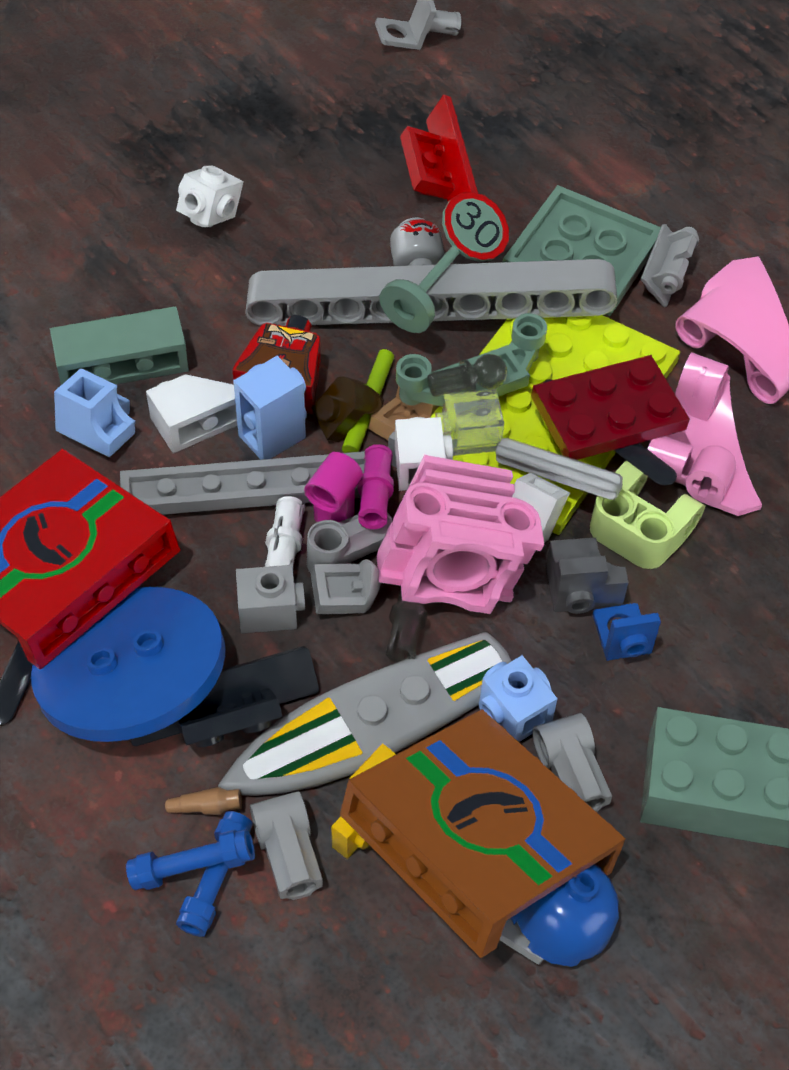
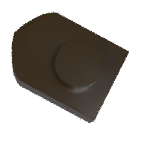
[311,376,384,442]

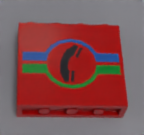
[0,448,180,670]

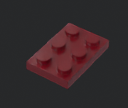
[531,355,690,460]

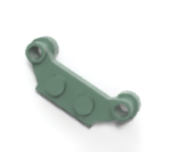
[396,313,547,414]

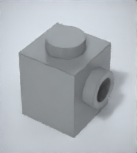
[236,565,305,634]

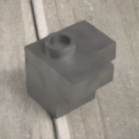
[546,538,629,614]

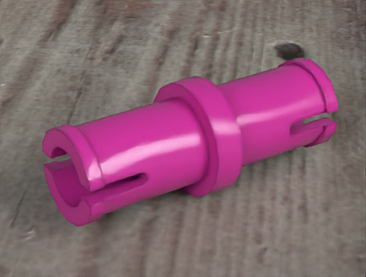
[357,444,394,529]

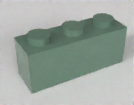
[50,306,189,385]

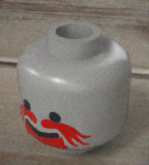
[390,217,445,266]

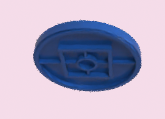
[31,587,225,742]

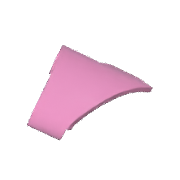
[676,257,789,404]
[648,352,762,516]

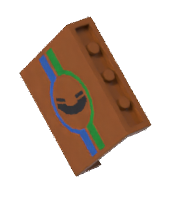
[340,709,626,958]

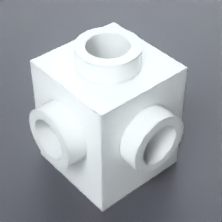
[176,165,244,227]

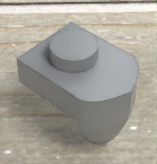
[311,559,381,614]

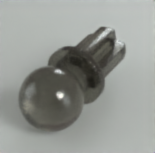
[427,354,508,397]

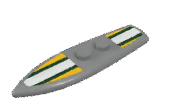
[218,632,511,796]

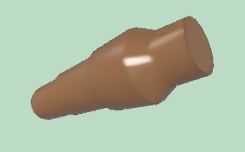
[165,787,242,815]

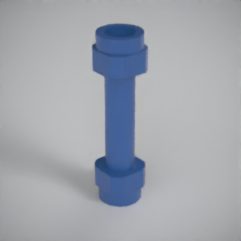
[176,811,253,937]
[126,829,255,891]

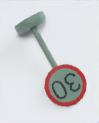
[379,192,509,333]

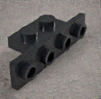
[130,646,319,747]

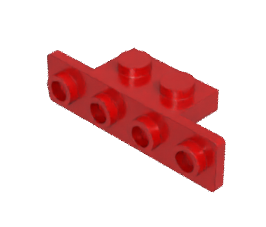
[400,95,479,202]

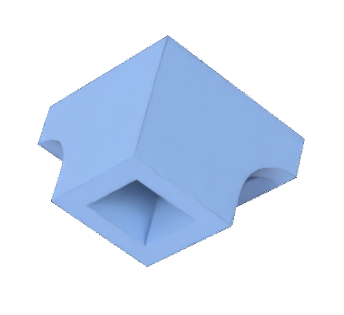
[54,368,135,457]

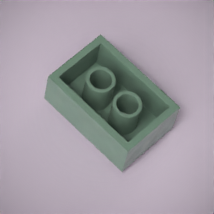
[640,707,789,848]

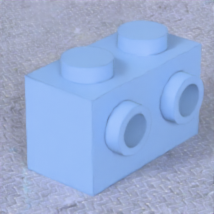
[233,356,307,460]

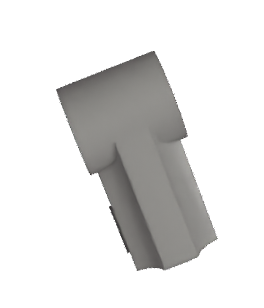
[306,512,392,573]
[532,713,612,812]
[250,791,323,900]

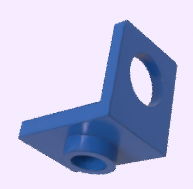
[592,603,661,661]

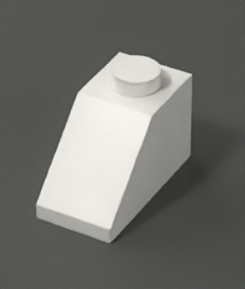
[146,374,238,454]

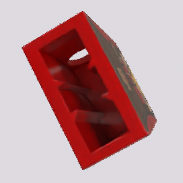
[232,315,321,414]

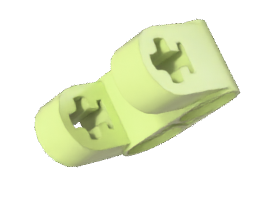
[590,461,705,569]

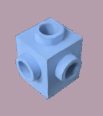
[479,655,558,742]

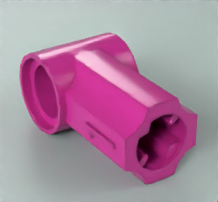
[304,452,363,522]

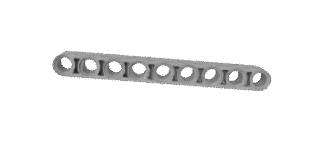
[246,259,617,326]

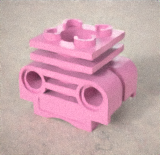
[377,455,544,614]

